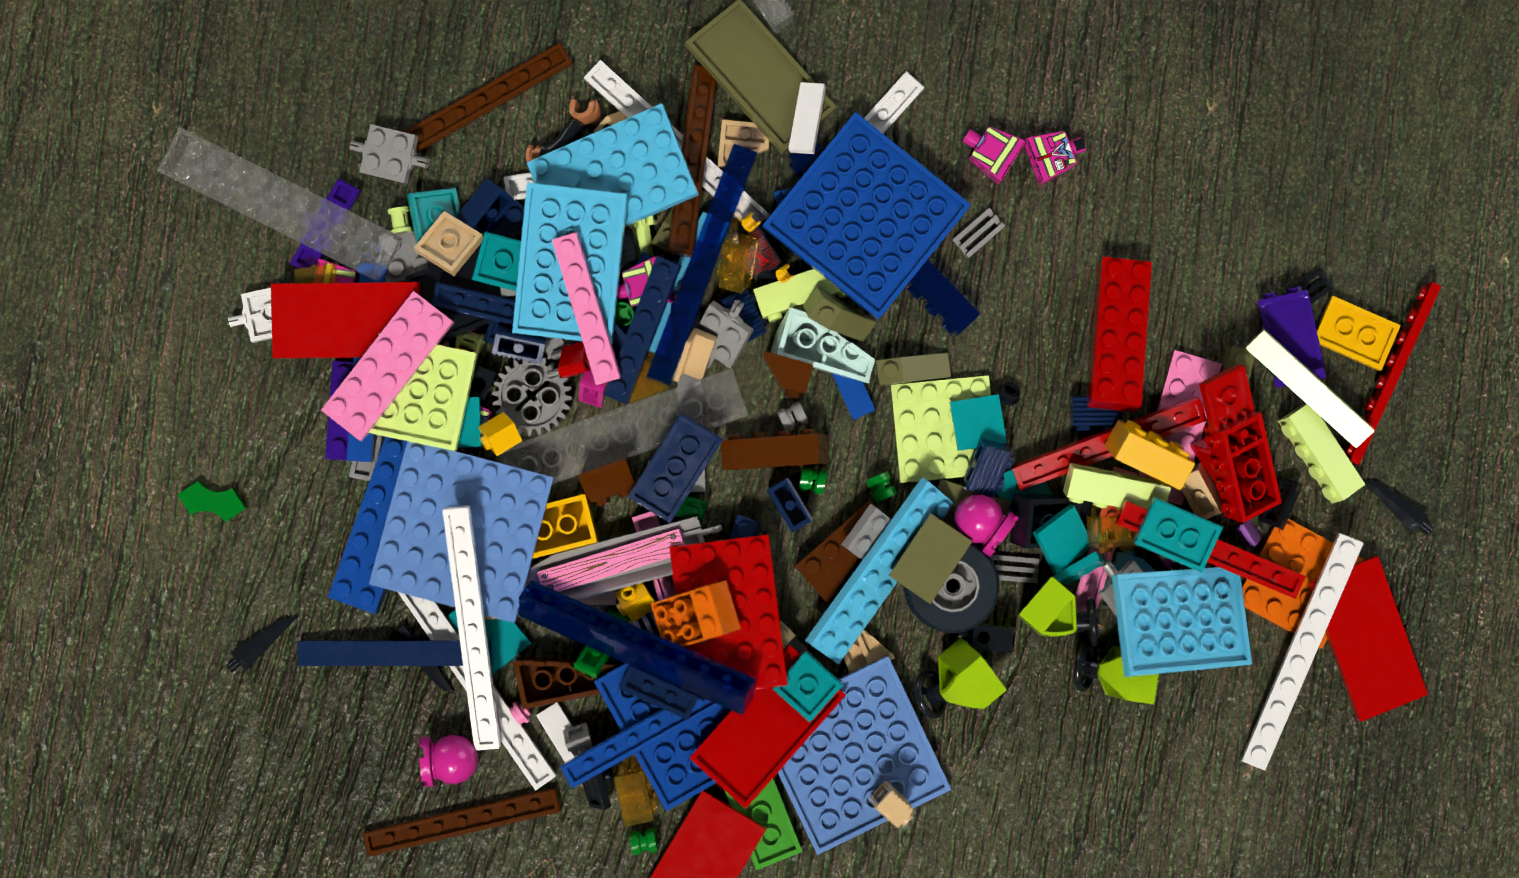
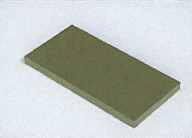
[684,0,837,154]

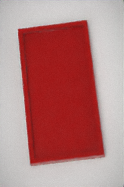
[271,282,421,358]
[1307,556,1428,722]
[690,645,846,809]
[650,790,767,878]

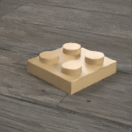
[414,211,483,276]

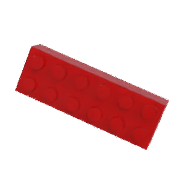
[1087,257,1152,412]

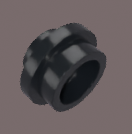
[996,382,1020,406]

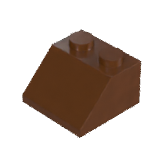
[764,351,813,399]
[578,458,636,507]

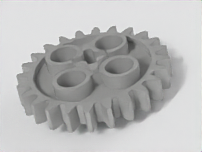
[492,358,573,436]

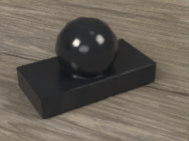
[583,768,615,810]

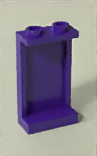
[1257,286,1327,388]

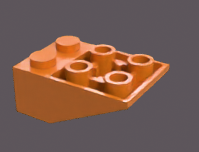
[651,581,741,652]

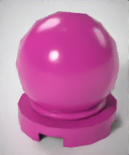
[955,495,1019,557]
[419,735,479,787]

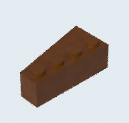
[721,429,830,471]
[795,501,874,603]
[513,657,618,709]

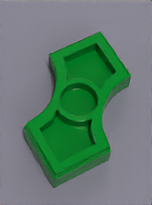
[177,481,247,522]

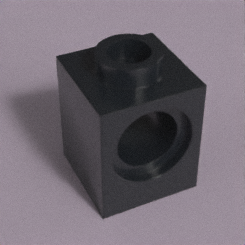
[469,365,499,402]

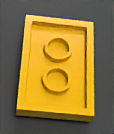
[1317,296,1401,371]

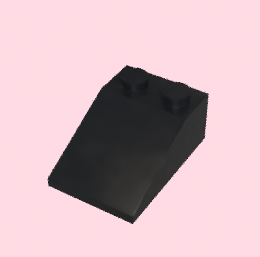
[1010,493,1092,549]

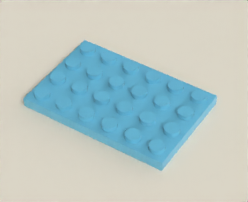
[527,103,699,227]
[512,182,628,344]
[1112,567,1252,677]

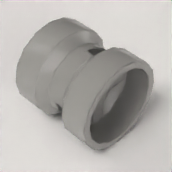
[776,401,809,431]

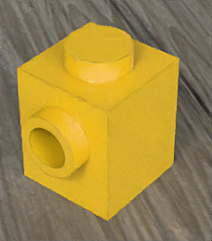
[478,412,522,456]
[614,583,656,623]

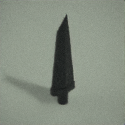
[1362,479,1433,536]
[226,616,299,673]
[397,624,455,694]

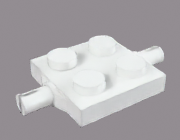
[228,288,272,343]

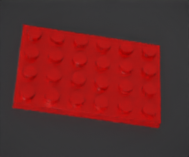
[669,535,788,696]

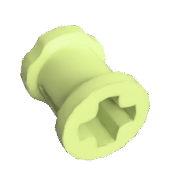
[388,206,413,234]
[455,332,485,355]

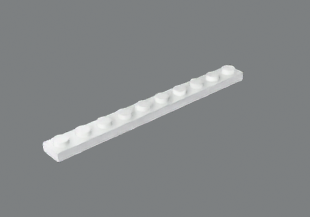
[584,60,770,223]
[443,505,501,750]
[1241,532,1363,770]
[398,592,557,791]

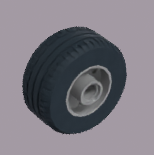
[903,543,1000,633]

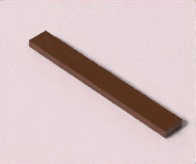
[404,42,573,154]
[667,64,716,258]
[362,787,562,857]

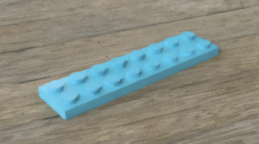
[805,477,954,665]

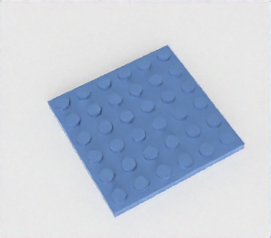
[369,441,554,623]
[778,655,951,855]

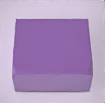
[1235,519,1262,547]

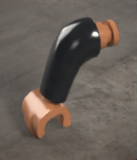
[526,99,601,162]

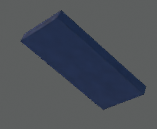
[628,412,723,523]

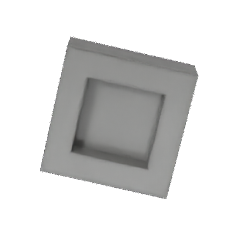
[563,722,593,757]

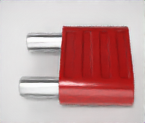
[547,341,591,379]

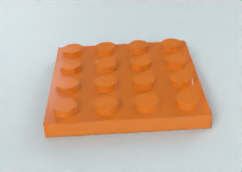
[1242,519,1364,649]

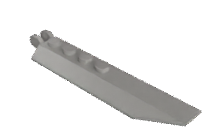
[521,517,722,603]

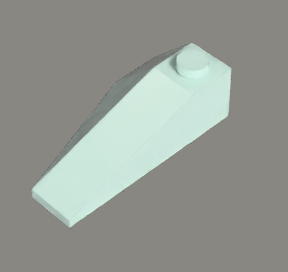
[770,307,875,383]

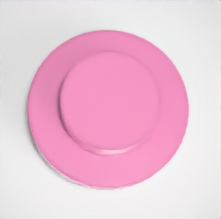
[509,701,531,725]

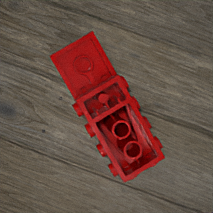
[1190,364,1282,523]

